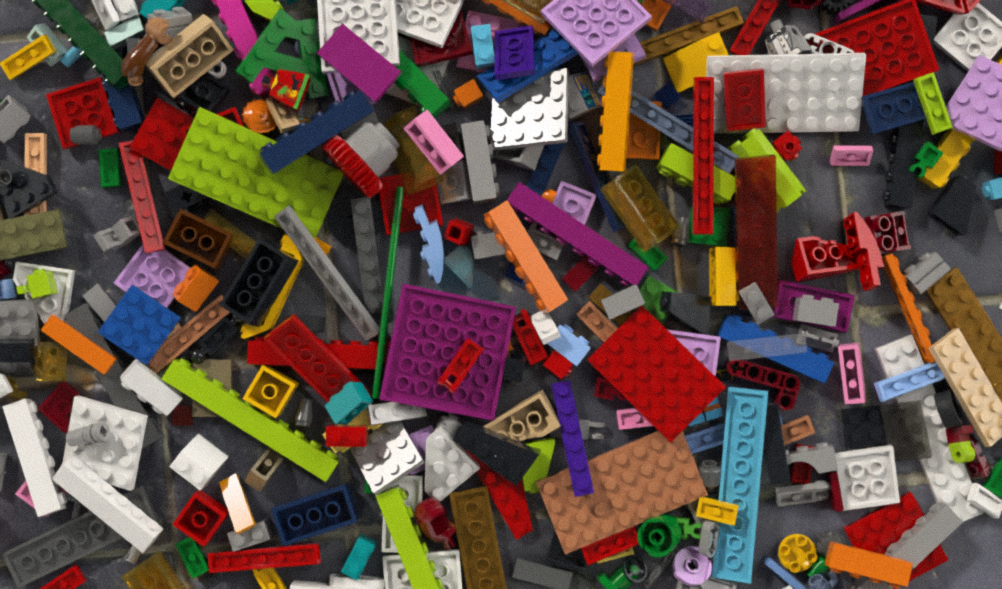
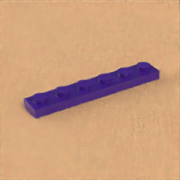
[551,380,594,498]

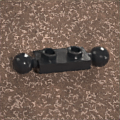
[190,314,244,364]

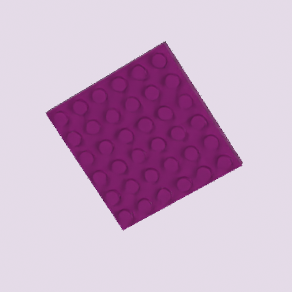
[379,284,516,421]

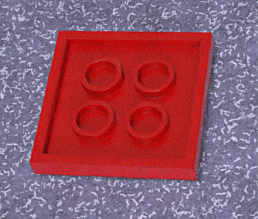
[46,77,120,150]
[129,98,194,170]
[379,169,444,235]

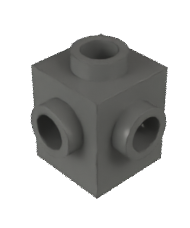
[815,530,846,558]

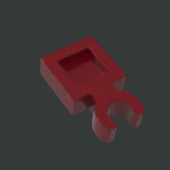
[593,377,626,401]

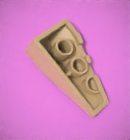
[484,390,561,441]

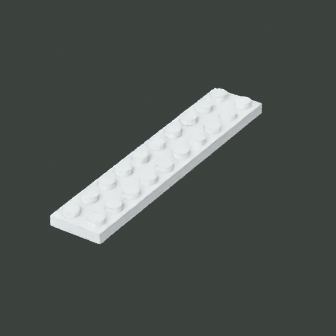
[875,335,984,521]

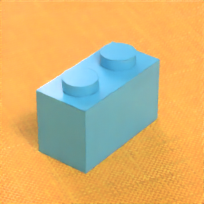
[471,24,495,70]

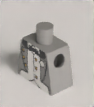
[765,19,812,55]

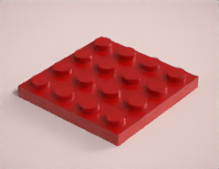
[843,491,948,589]

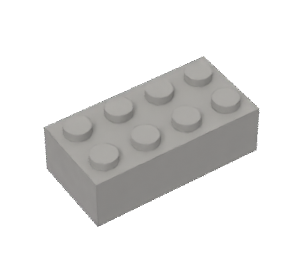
[461,120,500,205]

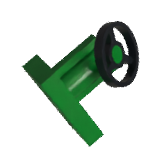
[597,555,647,589]

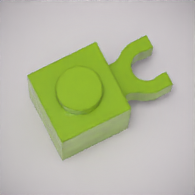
[16,268,58,299]

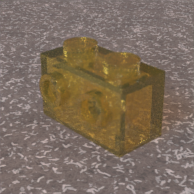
[34,341,67,381]

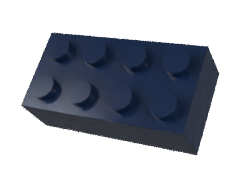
[271,482,360,546]

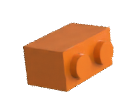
[172,264,219,312]

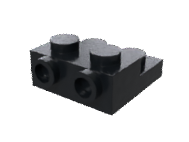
[175,72,230,118]

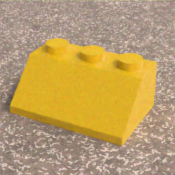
[709,247,739,306]

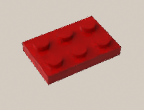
[723,68,766,132]

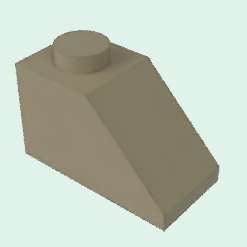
[244,447,285,492]

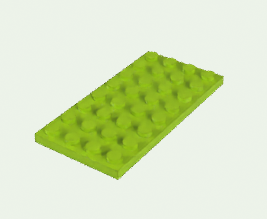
[168,107,344,238]

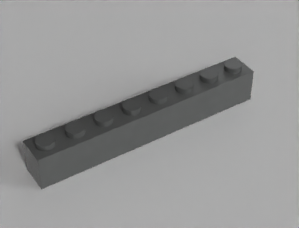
[65,304,165,449]

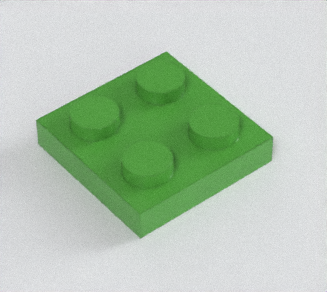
[633,275,678,326]

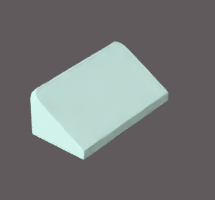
[105,15,147,50]
[27,23,68,67]

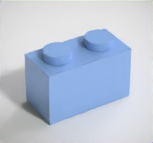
[547,324,591,366]

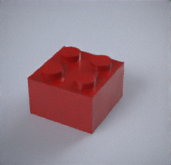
[172,490,229,547]

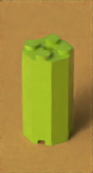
[727,128,806,215]

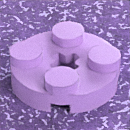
[672,546,712,586]

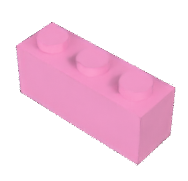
[404,110,464,175]
[838,342,866,404]

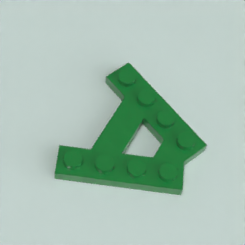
[235,9,329,99]

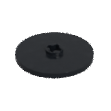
[326,188,384,246]

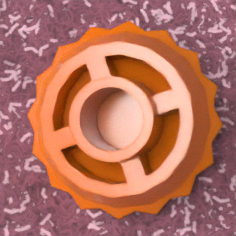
[241,99,277,134]

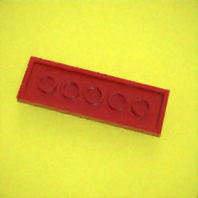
[264,314,372,403]

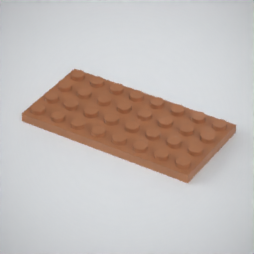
[536,431,708,554]

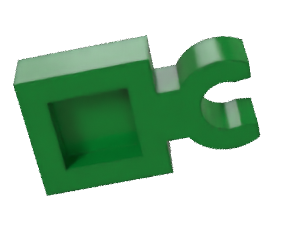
[909,142,943,178]

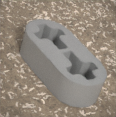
[699,519,719,558]

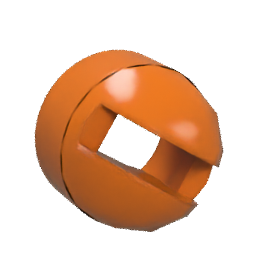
[542,189,557,203]

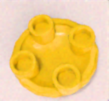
[778,534,817,573]

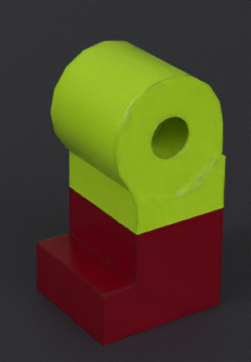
[945,425,975,463]

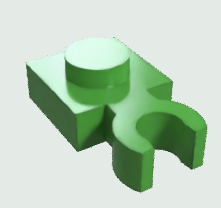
[674,516,703,539]

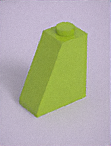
[523,437,555,493]

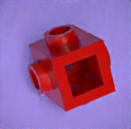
[771,131,802,162]

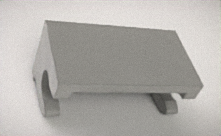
[601,284,646,320]

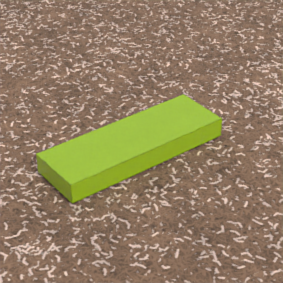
[913,72,953,135]

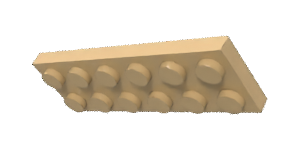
[928,328,1002,447]

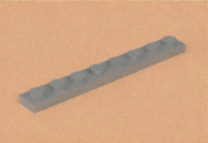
[274,205,380,341]

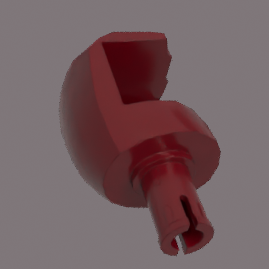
[414,498,456,550]

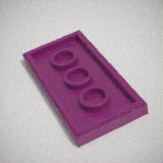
[317,23,402,103]
[772,280,855,333]

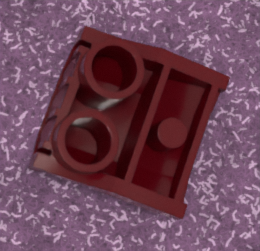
[864,211,911,253]

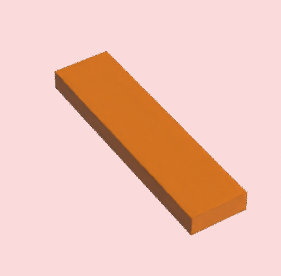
[41,314,117,375]

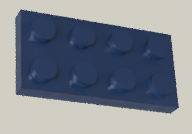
[861,75,948,135]

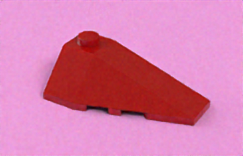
[792,236,859,282]

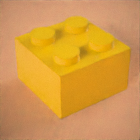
[242,365,299,418]

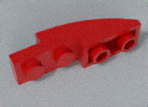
[844,212,884,291]

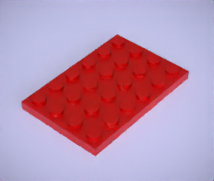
[806,0,939,96]
[587,305,726,442]

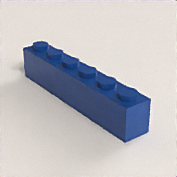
[716,313,835,383]

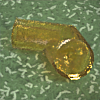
[7,377,28,400]

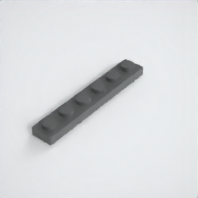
[351,197,384,313]

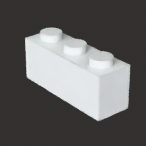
[120,359,183,416]

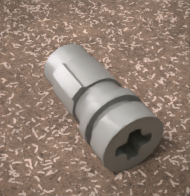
[66,422,110,447]

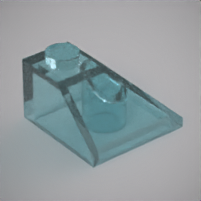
[443,245,474,289]

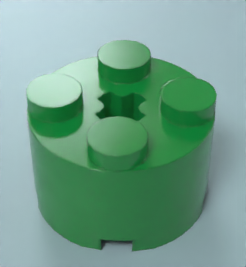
[638,514,681,557]

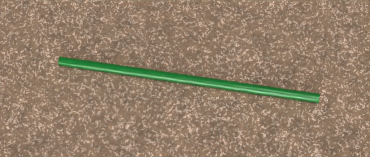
[372,187,404,399]

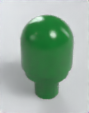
[807,556,830,577]

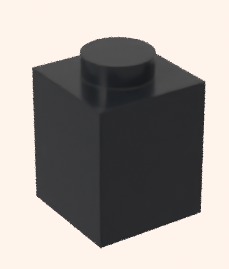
[502,352,526,384]

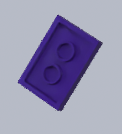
[494,25,535,80]

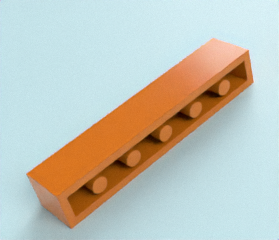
[484,200,568,313]

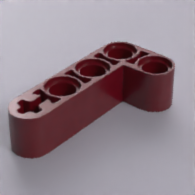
[724,358,800,411]

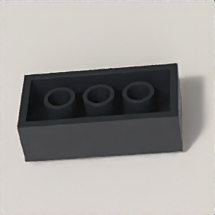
[220,238,299,327]

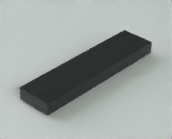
[764,404,790,485]

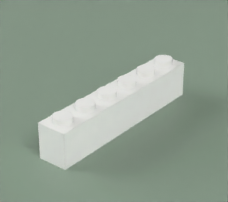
[2,398,67,517]
[52,456,163,553]

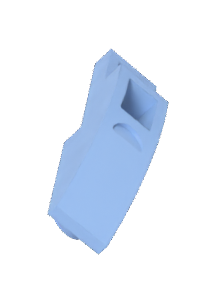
[413,205,444,284]

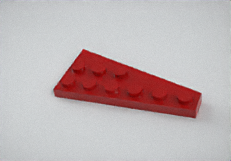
[461,415,533,540]

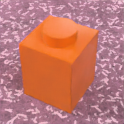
[453,79,484,110]

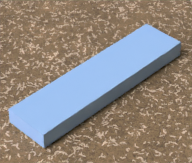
[874,361,946,402]

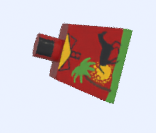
[261,69,311,114]

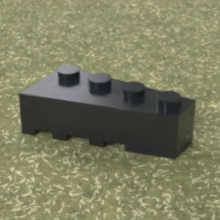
[453,420,541,486]

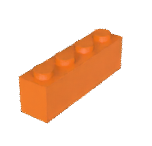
[825,541,913,588]

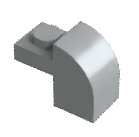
[94,215,140,252]

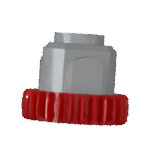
[322,121,400,198]

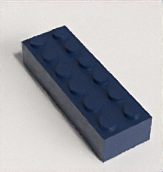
[258,90,374,175]

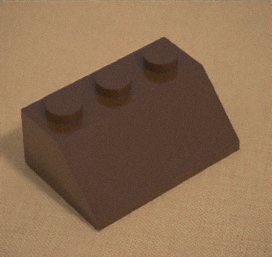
[163,208,233,271]

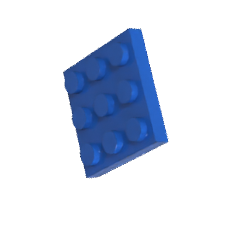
[98,285,182,365]

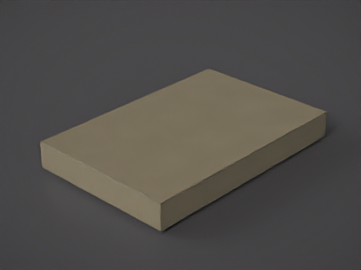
[192,359,233,417]

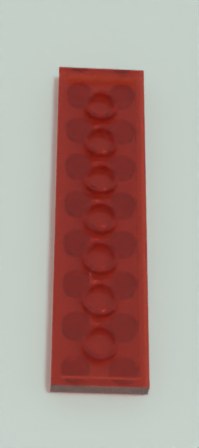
[734,155,778,310]

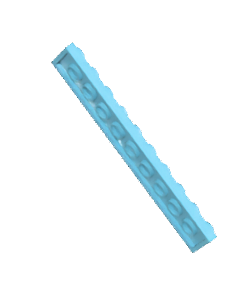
[712,386,769,584]

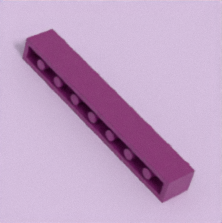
[507,182,648,288]

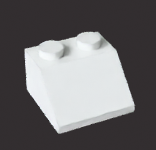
[169,434,229,490]

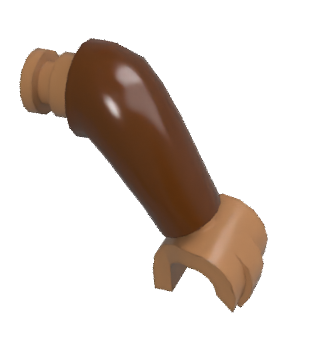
[121,17,172,86]

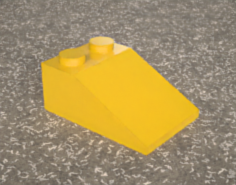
[663,32,729,94]

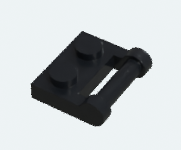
[546,531,586,575]

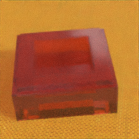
[172,406,193,425]

